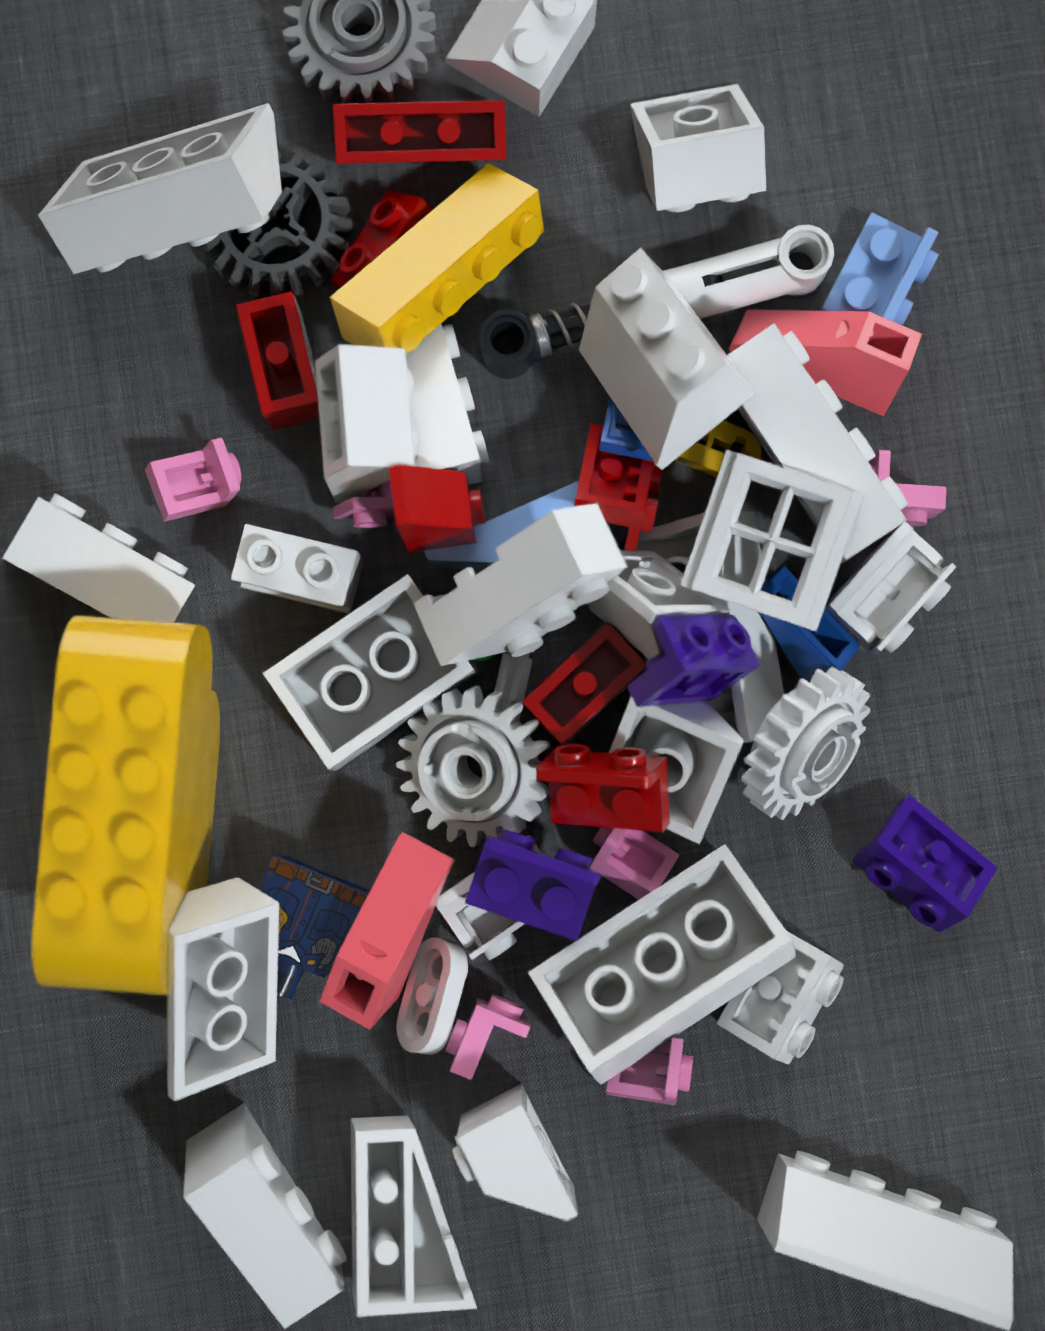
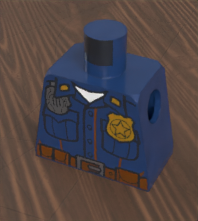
[261,852,371,999]

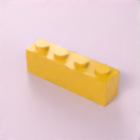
[330,163,544,354]

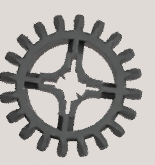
[204,151,354,301]

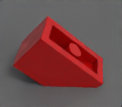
[388,465,485,553]

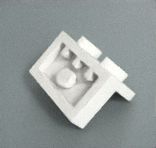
[716,931,844,1064]

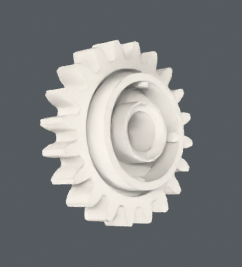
[741,667,871,820]
[396,686,551,847]

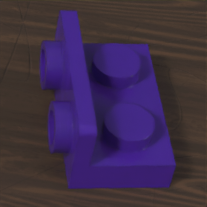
[627,615,760,707]
[852,795,998,932]
[465,828,601,941]

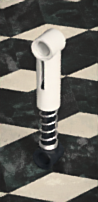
[479,225,834,379]

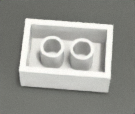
[263,574,476,771]

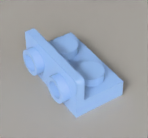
[820,212,939,325]

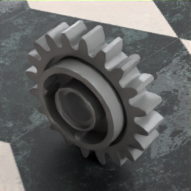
[283,0,437,104]

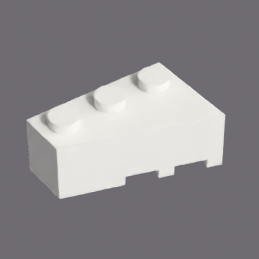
[406,323,490,485]
[3,493,195,623]
[413,503,627,666]
[184,1103,346,1329]
[351,1115,477,1317]

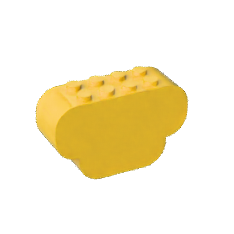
[32,616,220,995]

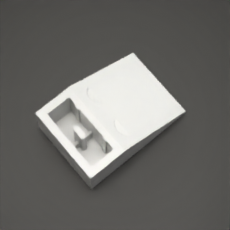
[315,345,418,503]

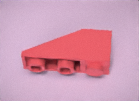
[729,310,922,417]
[319,832,454,1030]

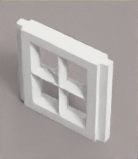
[680,450,864,631]

